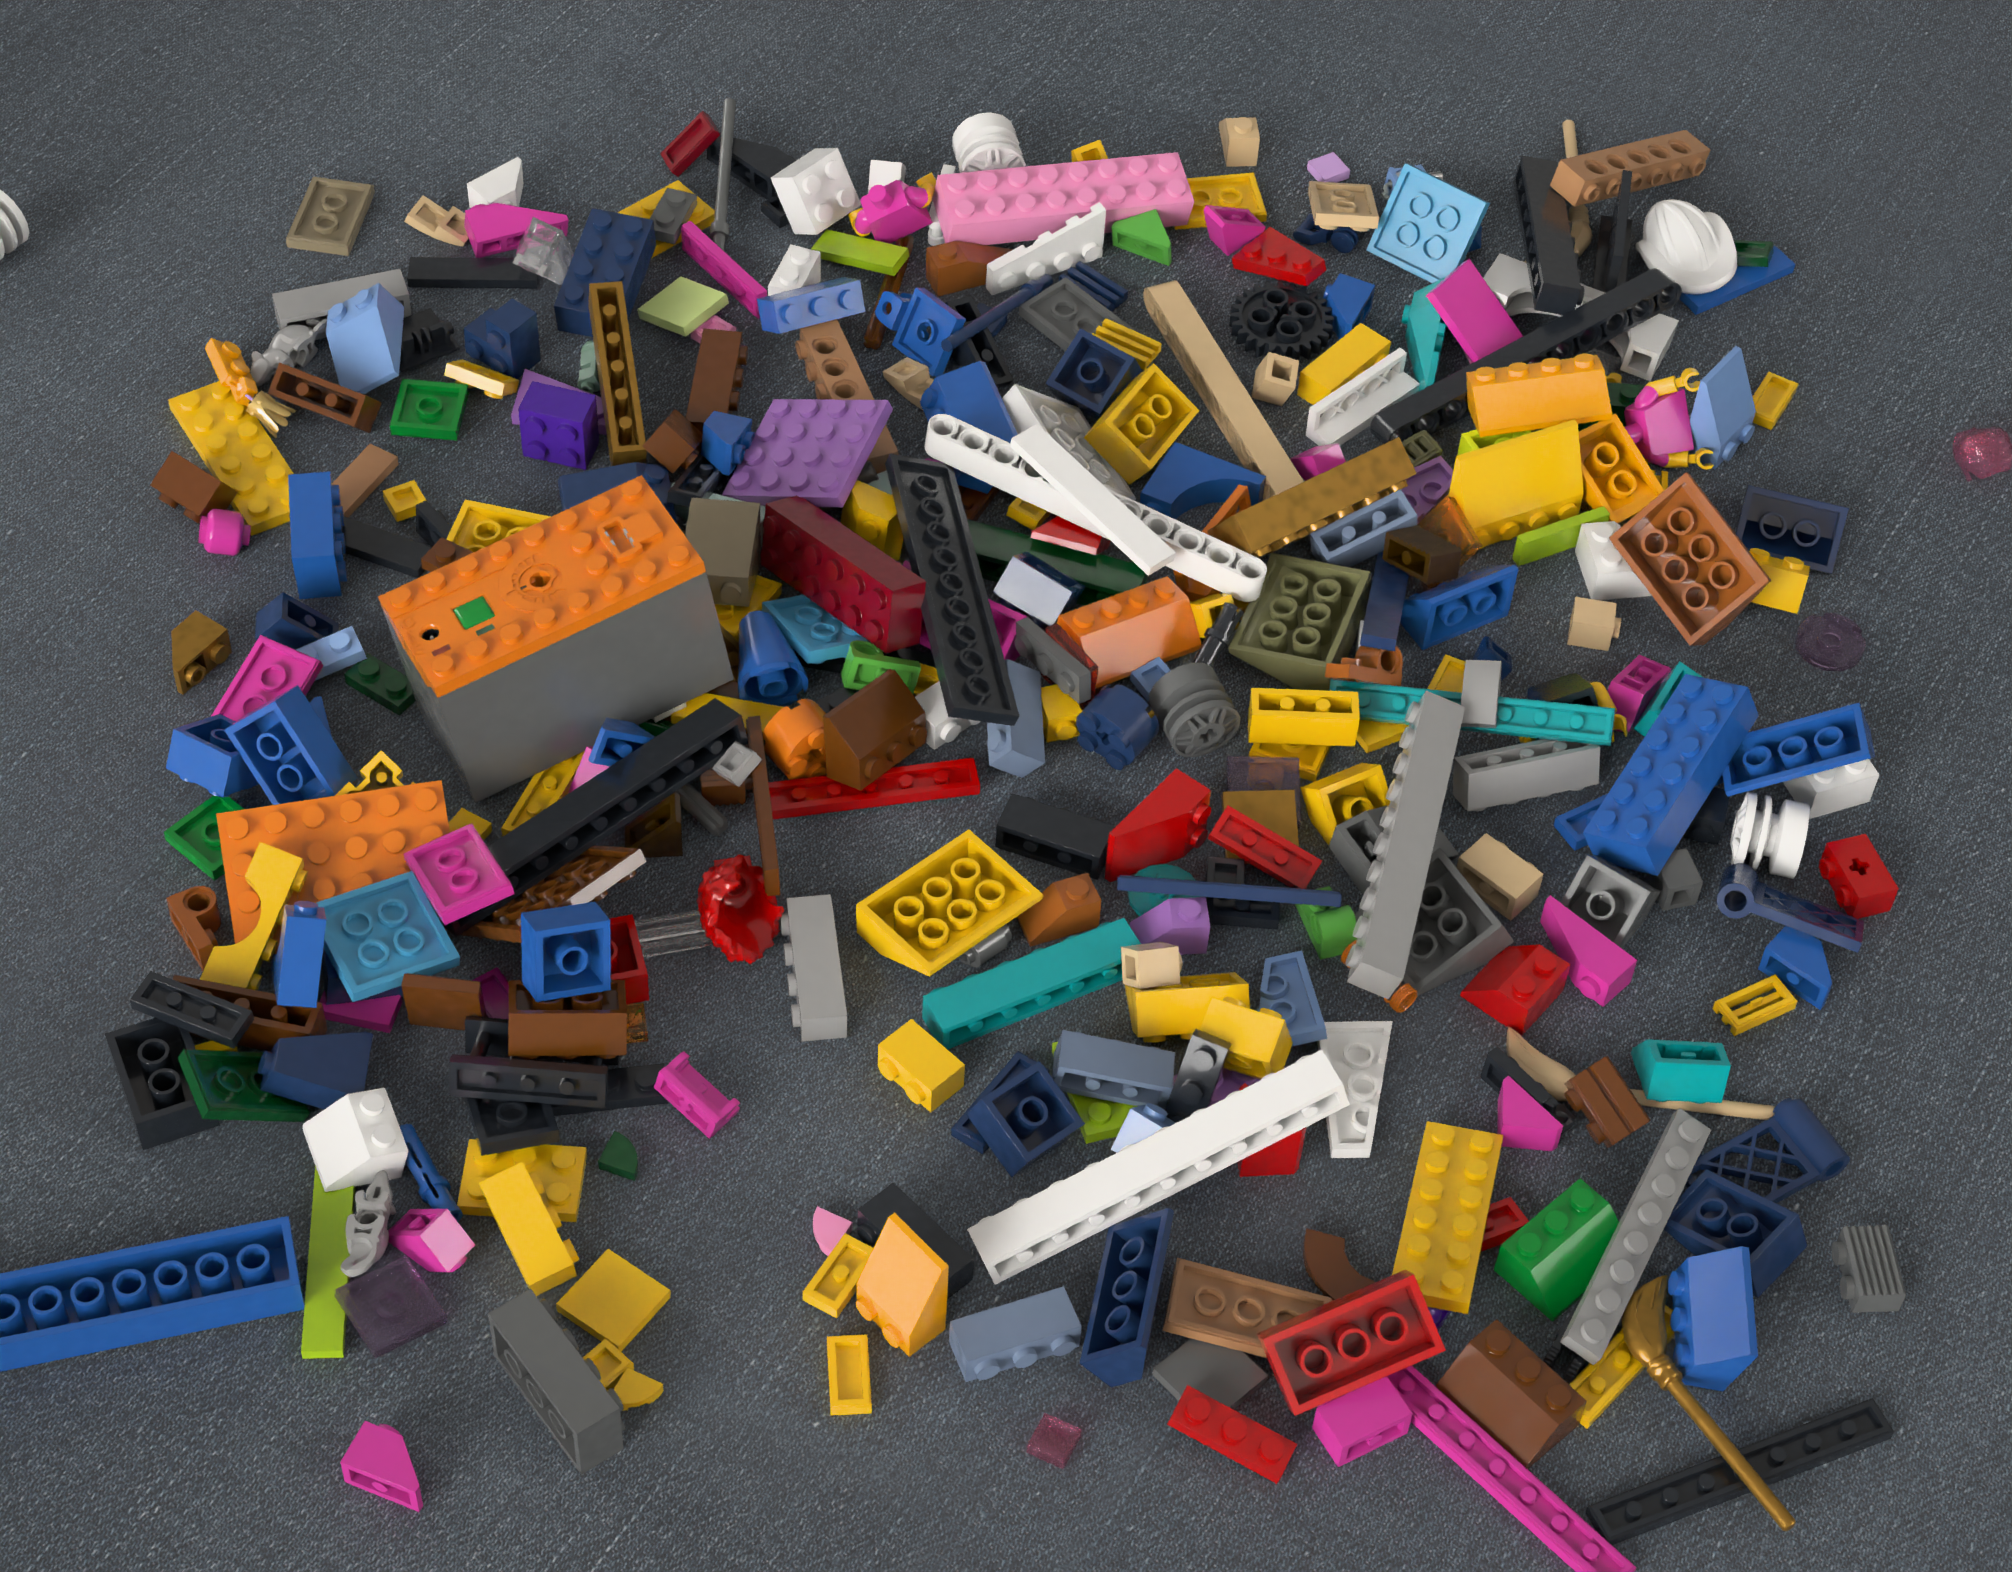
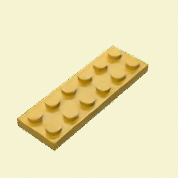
[168,381,294,536]
[1392,1121,1503,1314]

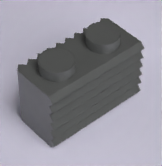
[1832,1224,1906,1313]

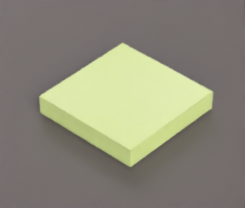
[637,276,729,337]

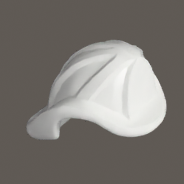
[1635,199,1737,295]

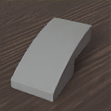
[1461,660,1502,728]

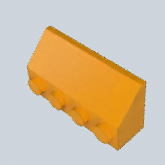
[1466,353,1612,437]

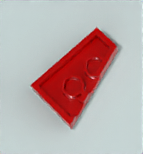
[1232,227,1326,286]

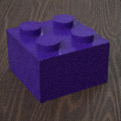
[518,381,599,470]

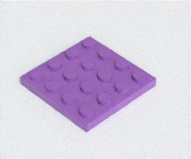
[722,399,893,507]

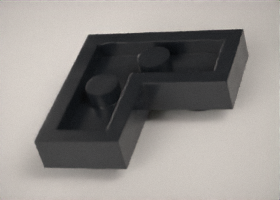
[1206,857,1280,930]

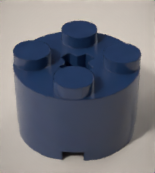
[1076,684,1159,770]

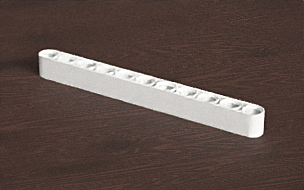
[924,414,1267,602]

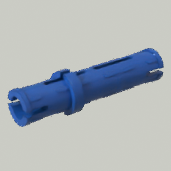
[399,1124,463,1222]

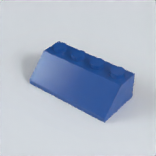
[920,361,1018,494]
[1722,702,1875,797]

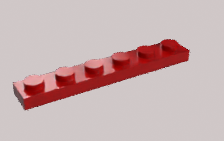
[768,758,980,820]

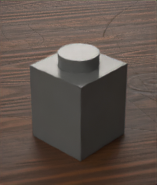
[1646,848,1703,911]

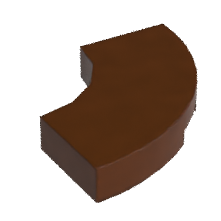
[1303,1228,1375,1301]

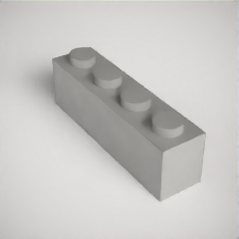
[272,269,412,330]
[1453,739,1601,811]
[780,894,847,1042]

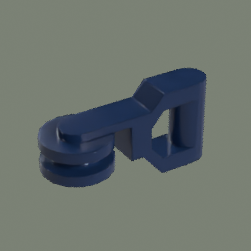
[1293,214,1359,253]

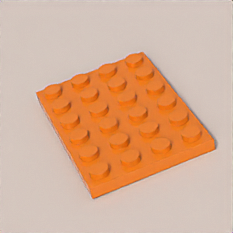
[216,780,450,954]

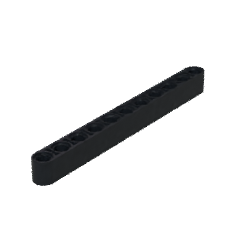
[1370,268,1682,444]

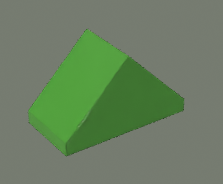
[1111,209,1172,266]

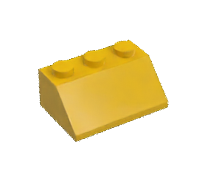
[1125,972,1250,1042]

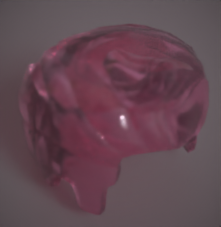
[1952,426,2012,482]

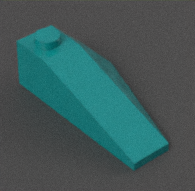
[1401,276,1447,391]

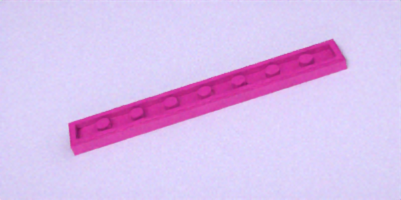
[1387,1365,1637,1572]

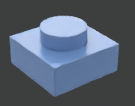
[1130,657,1171,701]

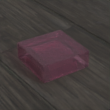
[1026,1413,1082,1469]

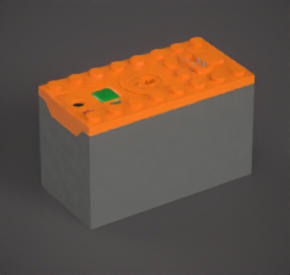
[378,475,734,803]

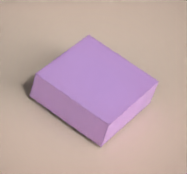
[1307,152,1350,183]

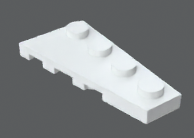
[986,202,1106,295]
[1317,1021,1393,1158]

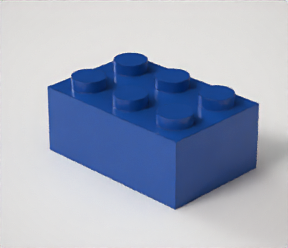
[288,471,347,599]
[224,685,358,805]

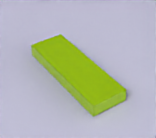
[811,229,910,276]
[1512,506,1610,567]

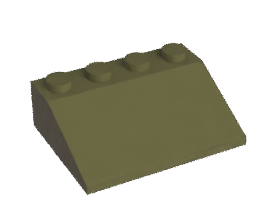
[1229,553,1371,691]

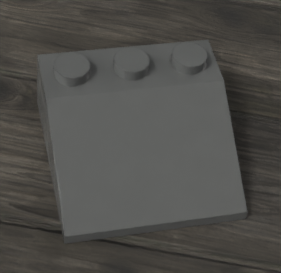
[1354,848,1514,996]

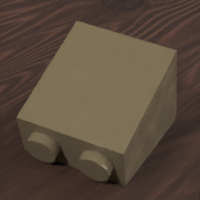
[685,498,761,607]

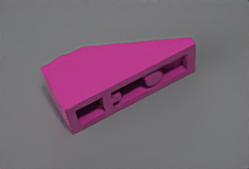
[464,203,569,258]
[1608,654,1671,732]
[1540,895,1637,1007]

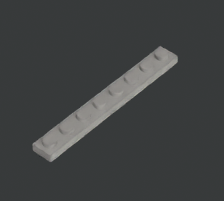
[1560,1108,1711,1365]

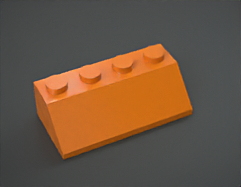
[1053,576,1202,690]

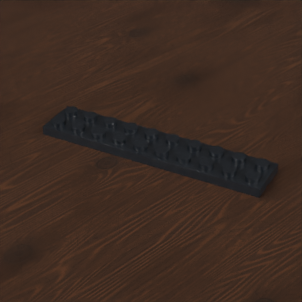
[885,454,1019,726]

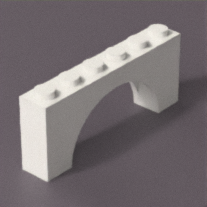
[1483,253,1679,381]

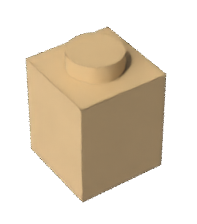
[1251,352,1299,406]
[1567,597,1621,651]
[1121,942,1183,989]

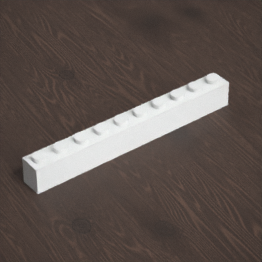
[967,1050,1350,1285]

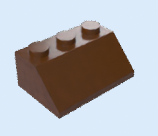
[823,669,927,790]
[508,980,627,1059]
[1436,1319,1587,1469]

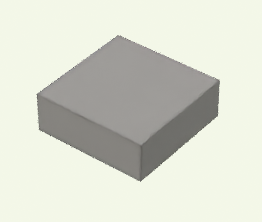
[712,741,762,787]

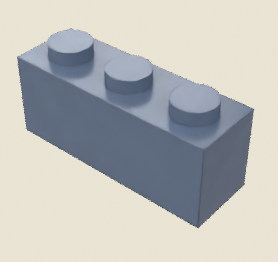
[1310,489,1417,567]
[987,659,1045,778]
[1052,1030,1175,1109]
[949,1286,1082,1382]

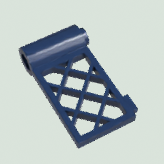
[1717,863,1864,953]
[1685,1098,1850,1203]

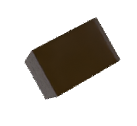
[625,792,683,858]

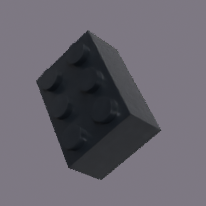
[105,1018,220,1150]

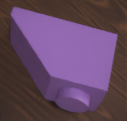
[1129,897,1210,955]

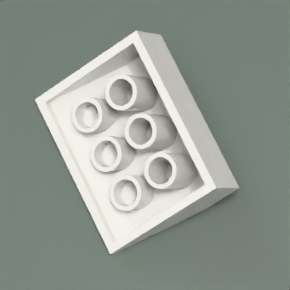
[1002,384,1136,501]

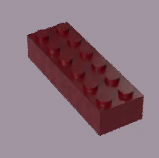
[760,495,926,653]

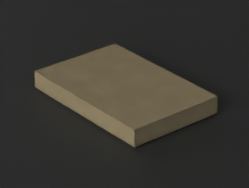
[286,177,375,256]

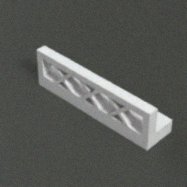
[1305,348,1420,446]

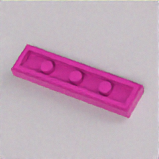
[681,221,767,319]

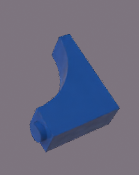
[1140,442,1266,520]
[271,901,326,1008]

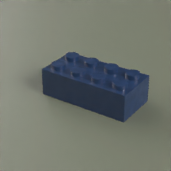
[554,208,656,337]

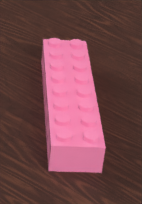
[932,152,1194,245]

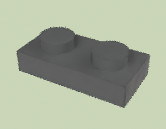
[650,188,697,244]

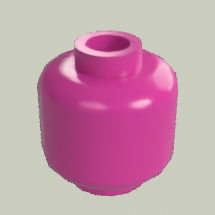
[198,509,251,556]

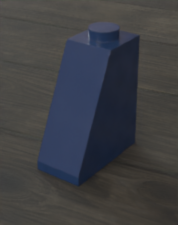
[258,1032,373,1110]

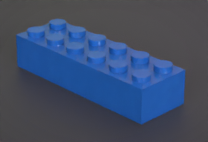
[1583,674,1759,876]

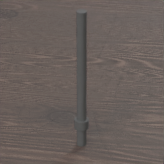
[710,98,736,251]

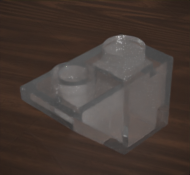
[513,217,574,285]

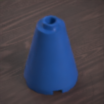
[738,611,808,707]

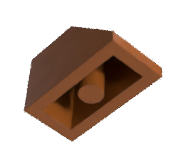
[1017,873,1102,947]

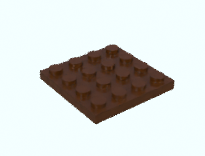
[461,845,647,943]

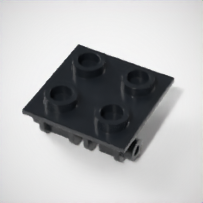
[399,308,460,372]

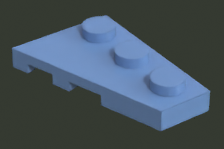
[1257,950,1327,1046]

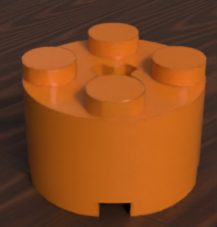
[762,699,827,780]

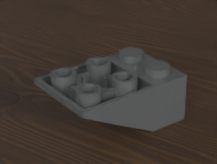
[1328,806,1459,895]

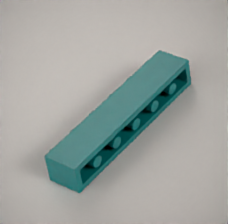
[922,918,1141,1050]

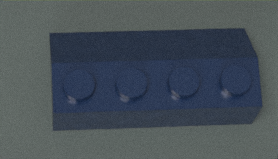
[1080,1208,1174,1387]

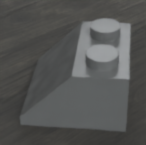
[1560,855,1661,948]

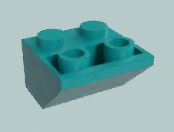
[1631,1039,1731,1104]

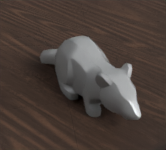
[250,319,327,387]
[341,1170,397,1277]

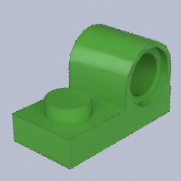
[841,640,921,694]
[1295,886,1357,960]

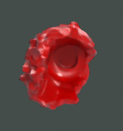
[697,854,784,964]

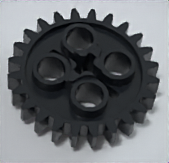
[1229,280,1334,360]

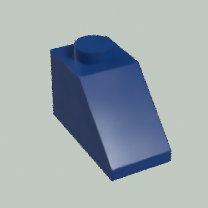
[1323,273,1375,340]
[588,717,655,766]
[1758,926,1832,1010]

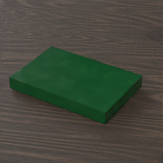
[178,1049,310,1122]

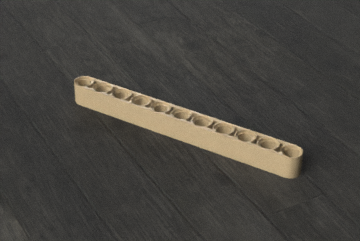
[1143,280,1304,500]

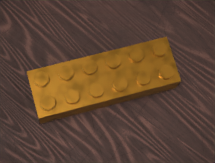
[1207,437,1417,558]

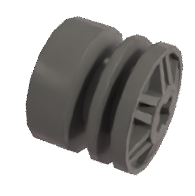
[1148,663,1241,757]

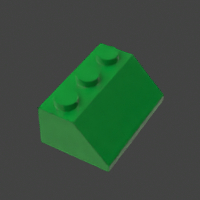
[1494,1178,1619,1322]

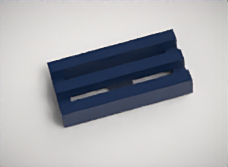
[1059,261,1128,311]

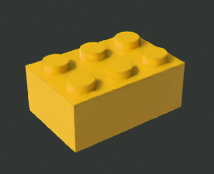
[1083,363,1199,485]

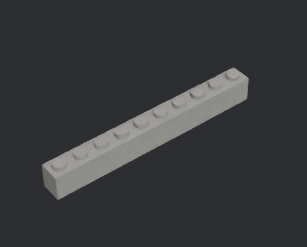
[1346,690,1465,999]

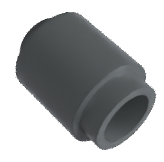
[958,924,1012,968]

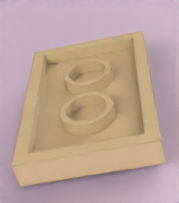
[1308,181,1379,232]

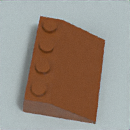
[1609,472,1771,646]

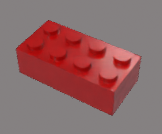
[1257,1269,1446,1416]

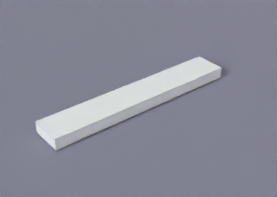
[1010,424,1176,576]

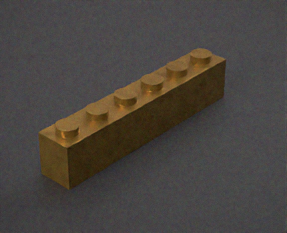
[589,281,647,466]

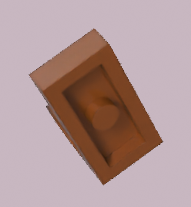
[1325,646,1403,686]
[166,886,221,971]

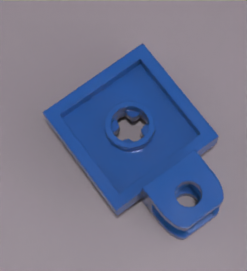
[875,287,966,377]

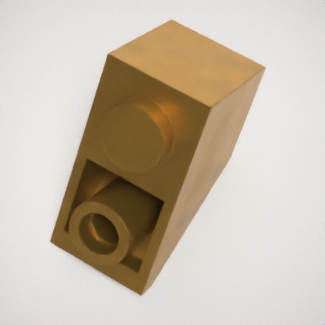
[171,610,232,695]

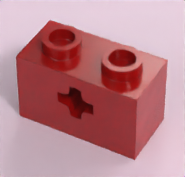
[1819,834,1899,919]

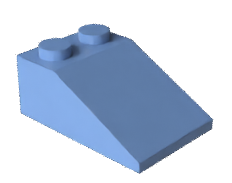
[326,283,404,394]
[1689,346,1756,470]

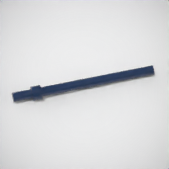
[941,274,1053,352]

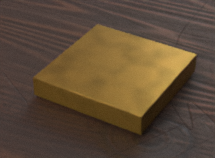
[1221,790,1299,864]

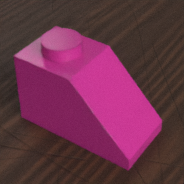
[388,1209,475,1273]
[340,1421,423,1512]

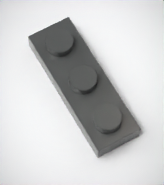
[1015,617,1091,704]

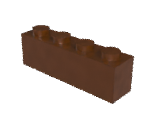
[686,328,748,446]
[172,975,328,1052]

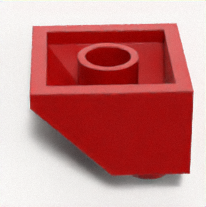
[1030,516,1110,555]

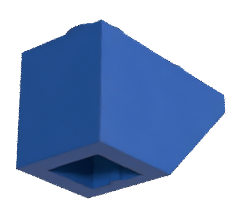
[701,411,755,475]

